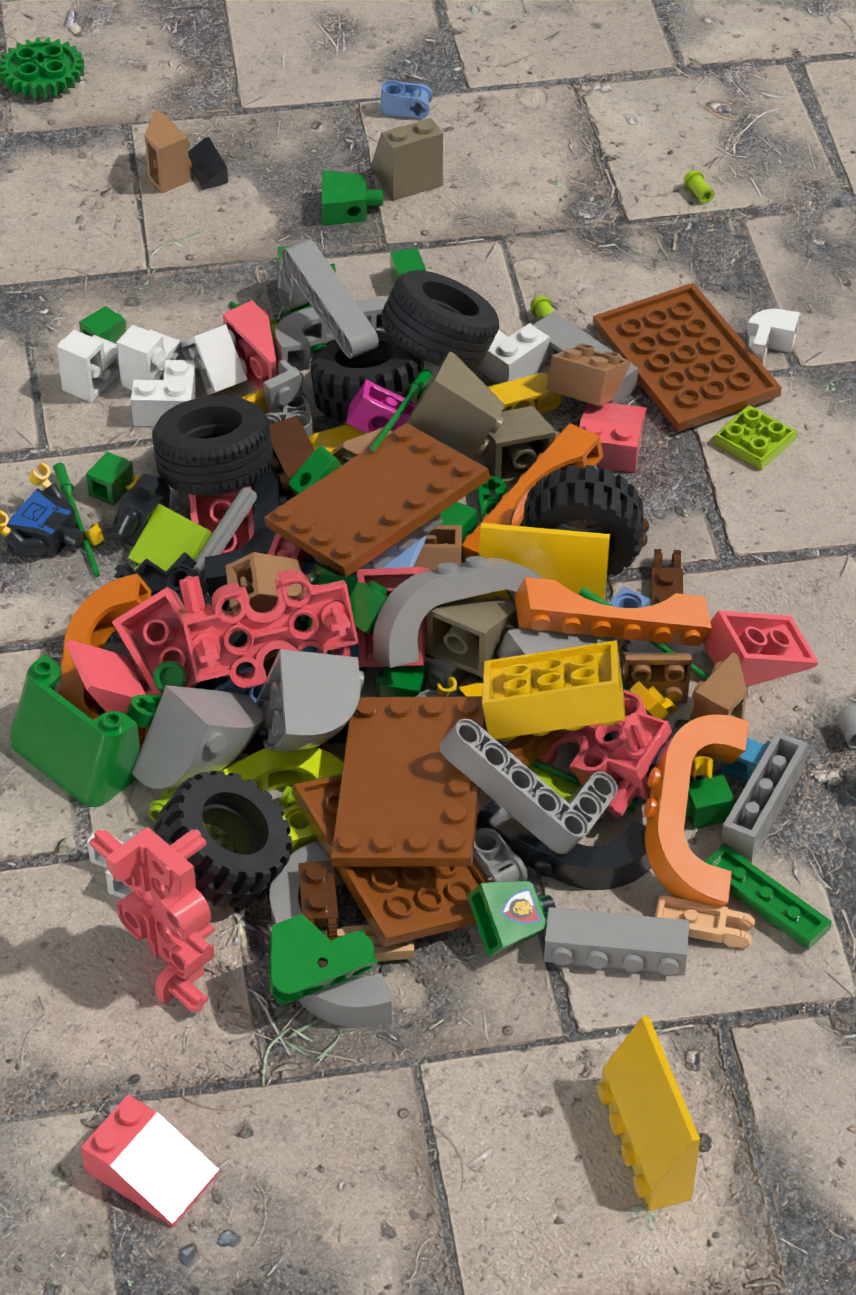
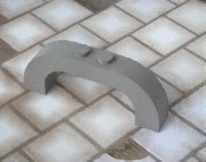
[275,298,388,371]
[373,556,543,668]
[267,841,392,1028]

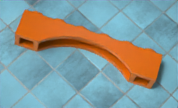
[462,423,603,562]
[514,577,712,646]

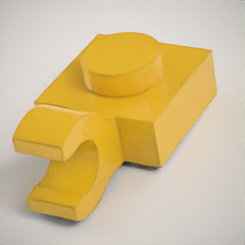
[629,681,678,720]

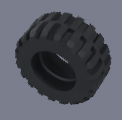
[310,331,427,422]
[523,465,644,578]
[153,771,292,907]

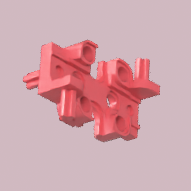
[179,570,359,688]
[537,690,672,818]
[89,827,215,1013]

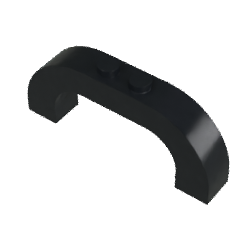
[204,465,288,597]
[476,799,651,890]

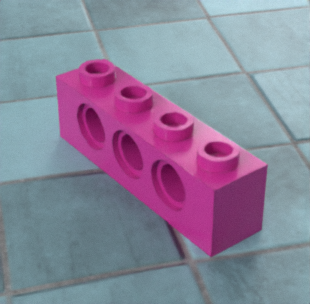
[346,380,416,433]

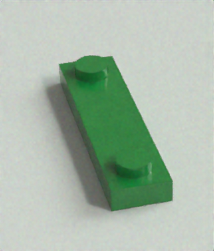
[704,844,832,950]

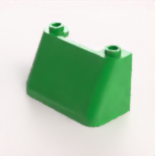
[10,654,140,807]

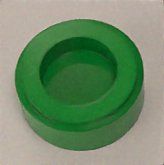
[153,661,188,692]

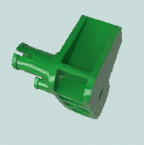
[269,914,378,1006]

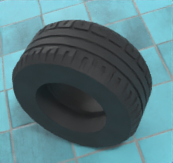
[381,270,499,369]
[152,396,273,496]

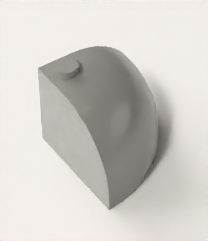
[256,649,364,752]
[132,685,263,789]

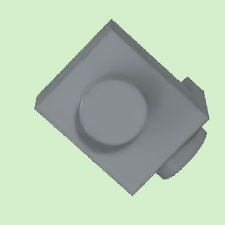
[263,359,302,411]

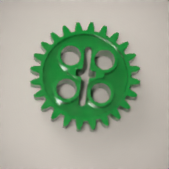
[0,37,85,99]

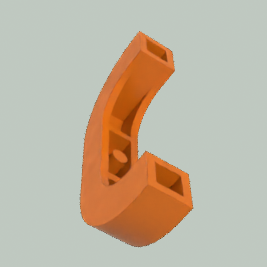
[58,574,151,750]
[644,714,749,907]

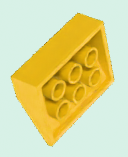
[479,523,610,600]
[482,640,625,741]
[597,1015,700,1211]

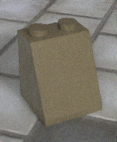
[371,118,443,201]
[406,351,505,459]
[481,406,555,485]
[427,593,519,677]

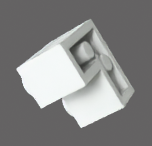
[474,323,550,384]
[180,324,247,395]
[117,325,183,390]
[57,330,120,403]
[131,360,197,426]

